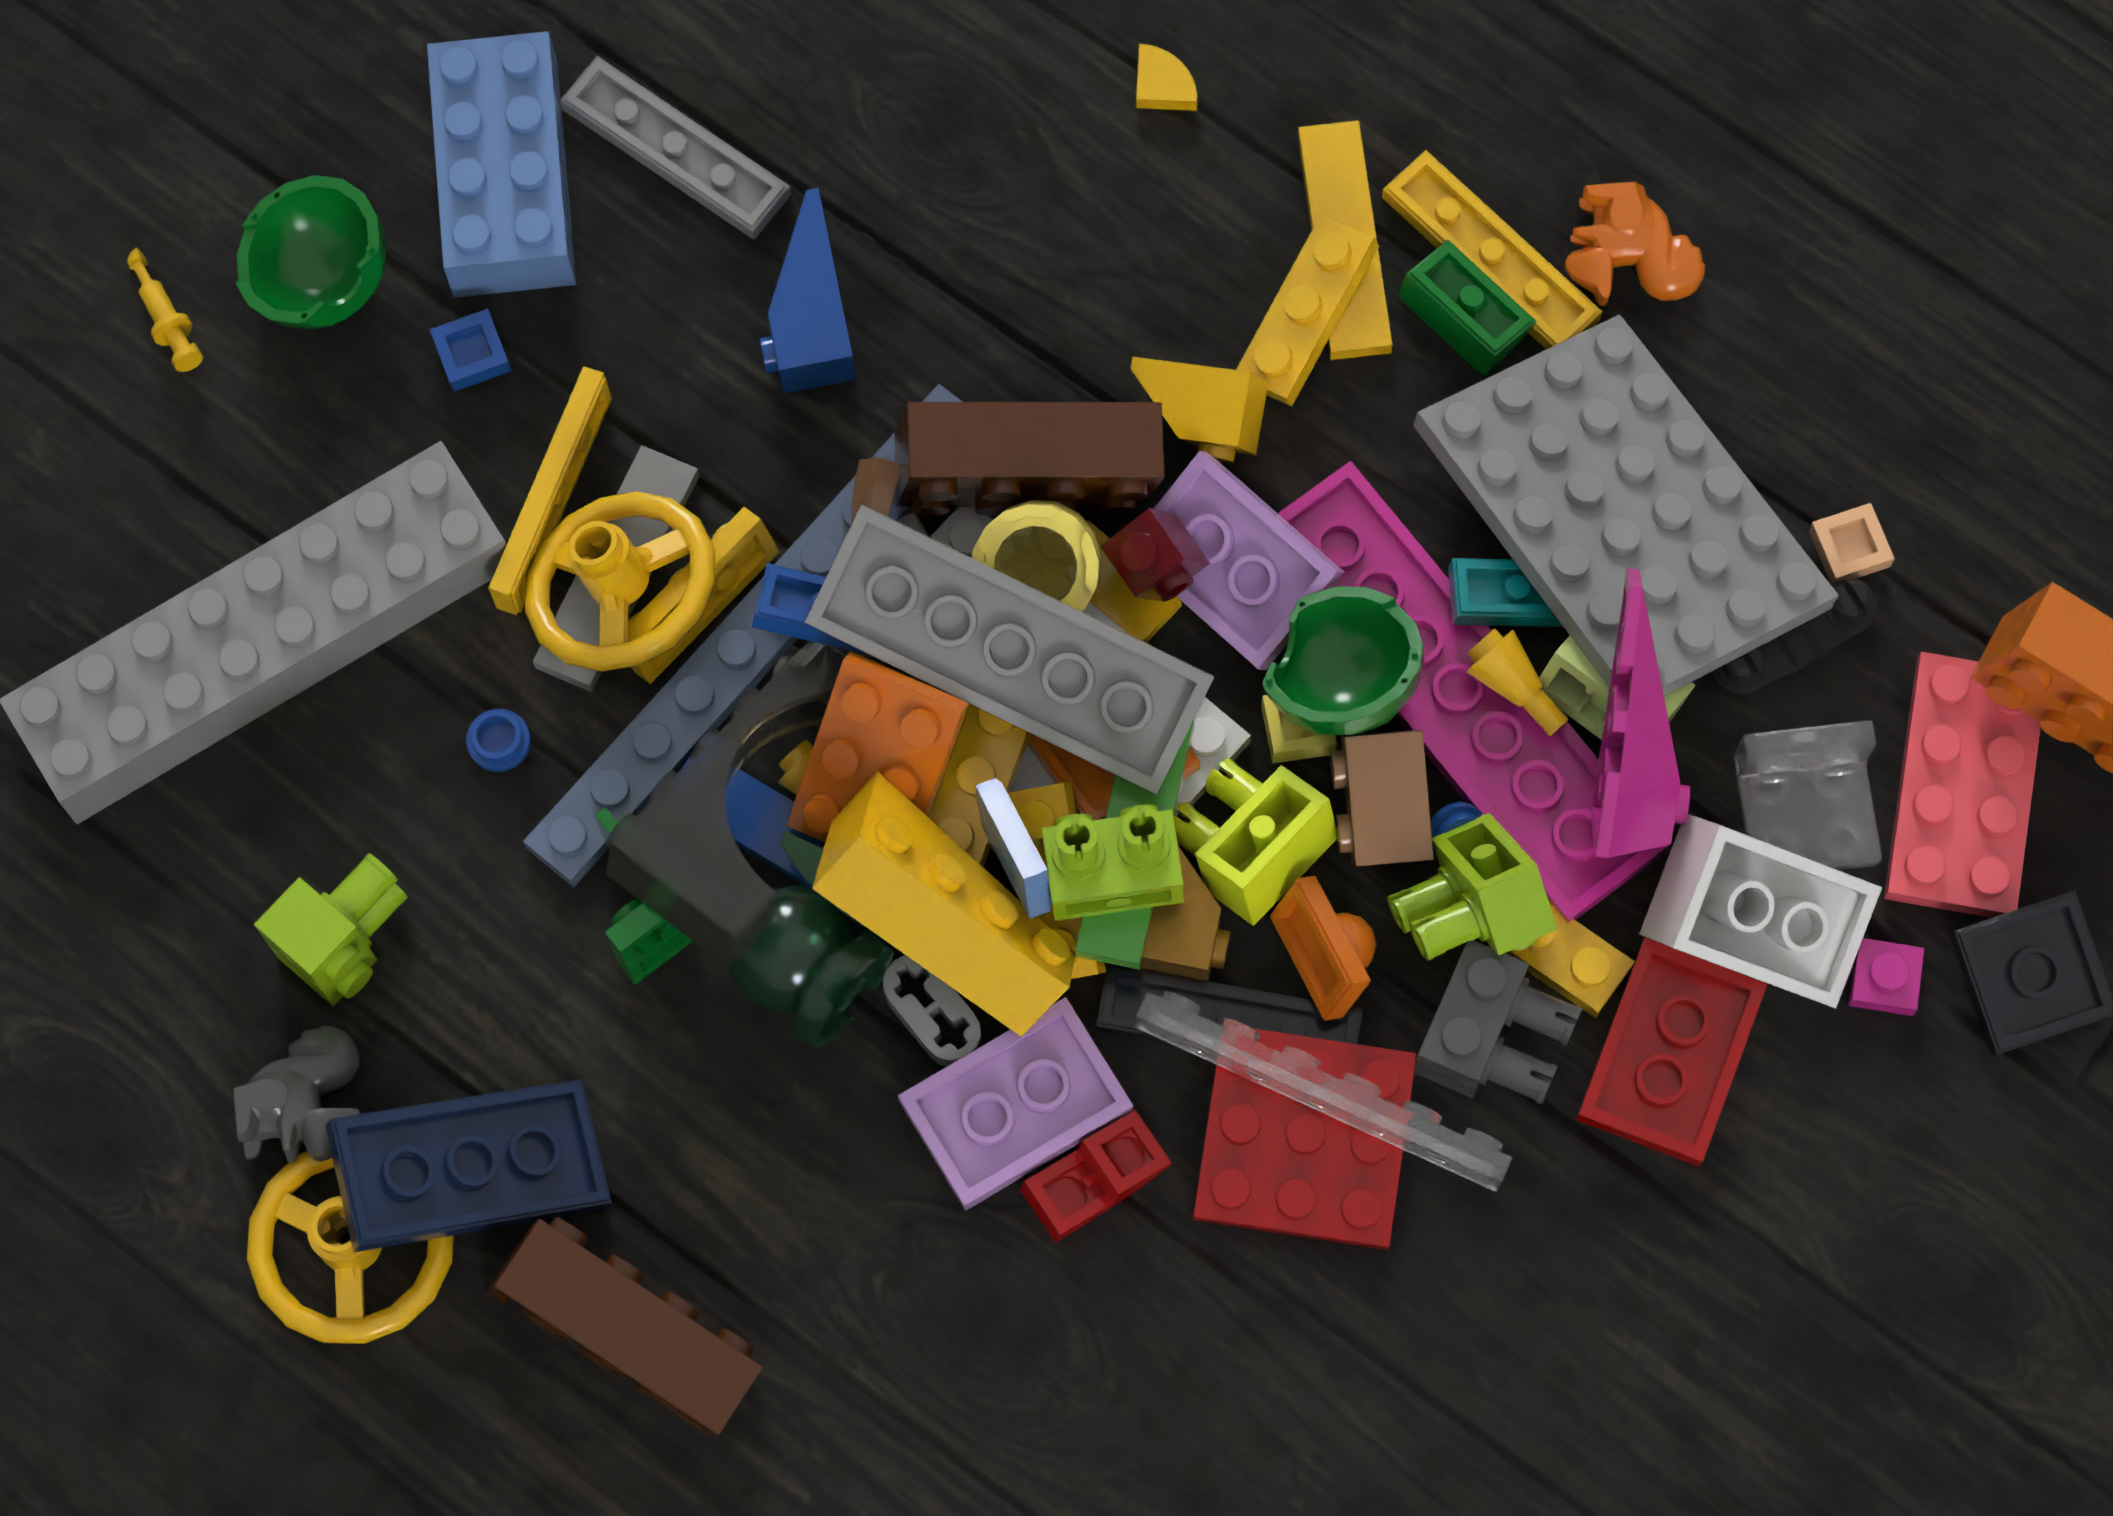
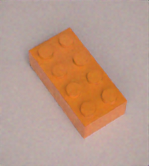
[1970,582,2113,774]

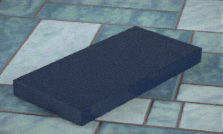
[325,1079,612,1252]

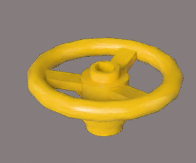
[525,491,715,672]
[247,1151,454,1344]

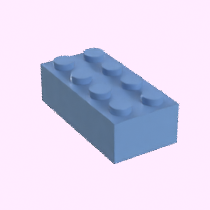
[427,31,576,298]

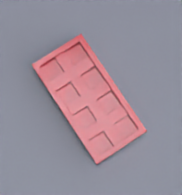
[1884,652,2041,918]

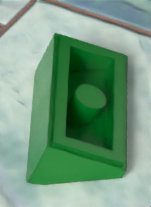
[1399,240,1536,376]

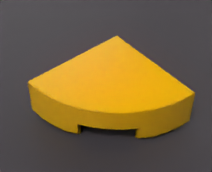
[1136,44,1197,111]

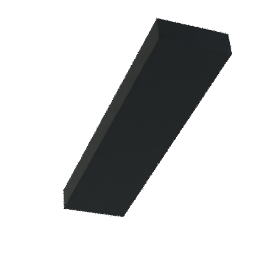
[1096,964,1363,1052]

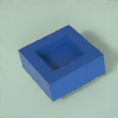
[430,308,511,392]

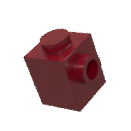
[1100,508,1210,602]

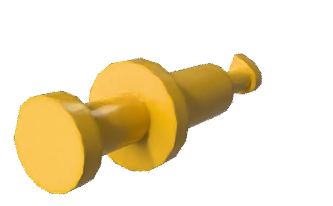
[127,247,203,372]

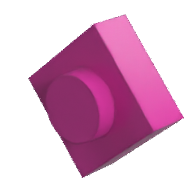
[1848,938,1924,1016]

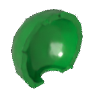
[235,175,386,329]
[1262,586,1424,735]

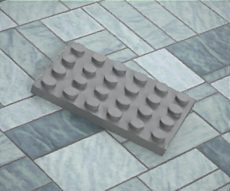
[1413,314,1839,696]

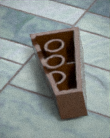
[485,1217,763,1436]

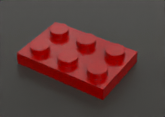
[1576,937,1768,1167]

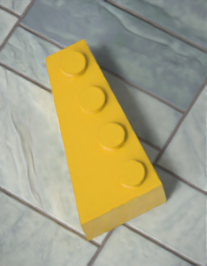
[812,771,1076,1037]

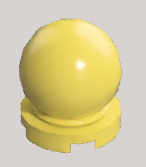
[972,500,1103,611]

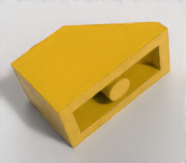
[1131,357,1268,463]

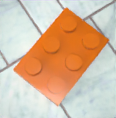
[786,651,969,843]

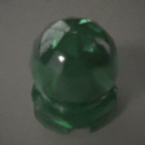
[726,886,894,1050]

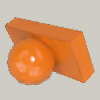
[1270,876,1377,1021]

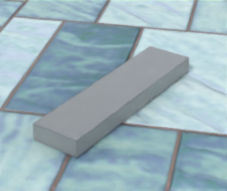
[560,56,791,240]
[533,445,699,692]

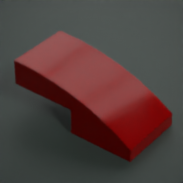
[1019,1110,1172,1243]

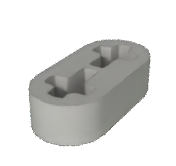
[883,955,982,1067]

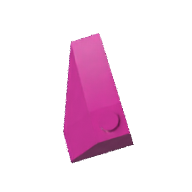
[1591,568,1690,858]

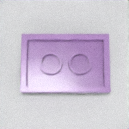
[1154,451,1345,670]
[898,997,1133,1211]

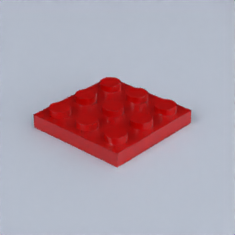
[1193,1024,1417,1250]

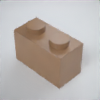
[1330,729,1434,866]

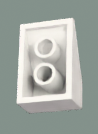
[1639,814,1882,1008]

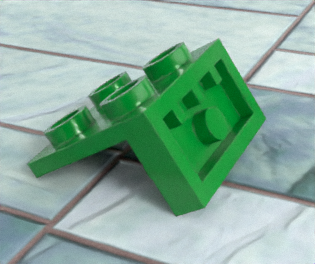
[595,808,696,985]

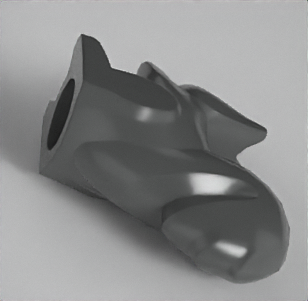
[233,1025,360,1163]

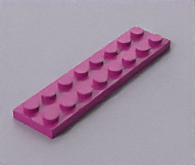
[1278,461,1669,923]

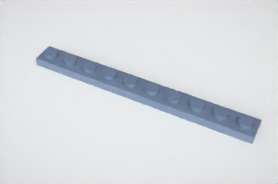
[523,384,962,888]

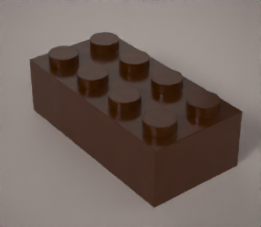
[894,402,1164,516]

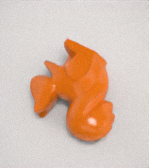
[1565,182,1705,306]

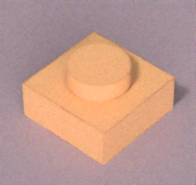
[1809,503,1895,584]

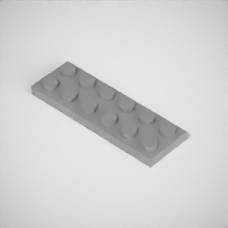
[804,505,1214,795]

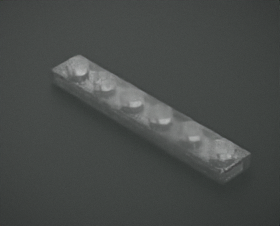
[1136,991,1512,1192]

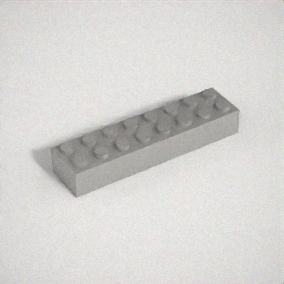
[0,441,506,824]

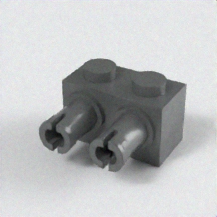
[1414,940,1583,1104]

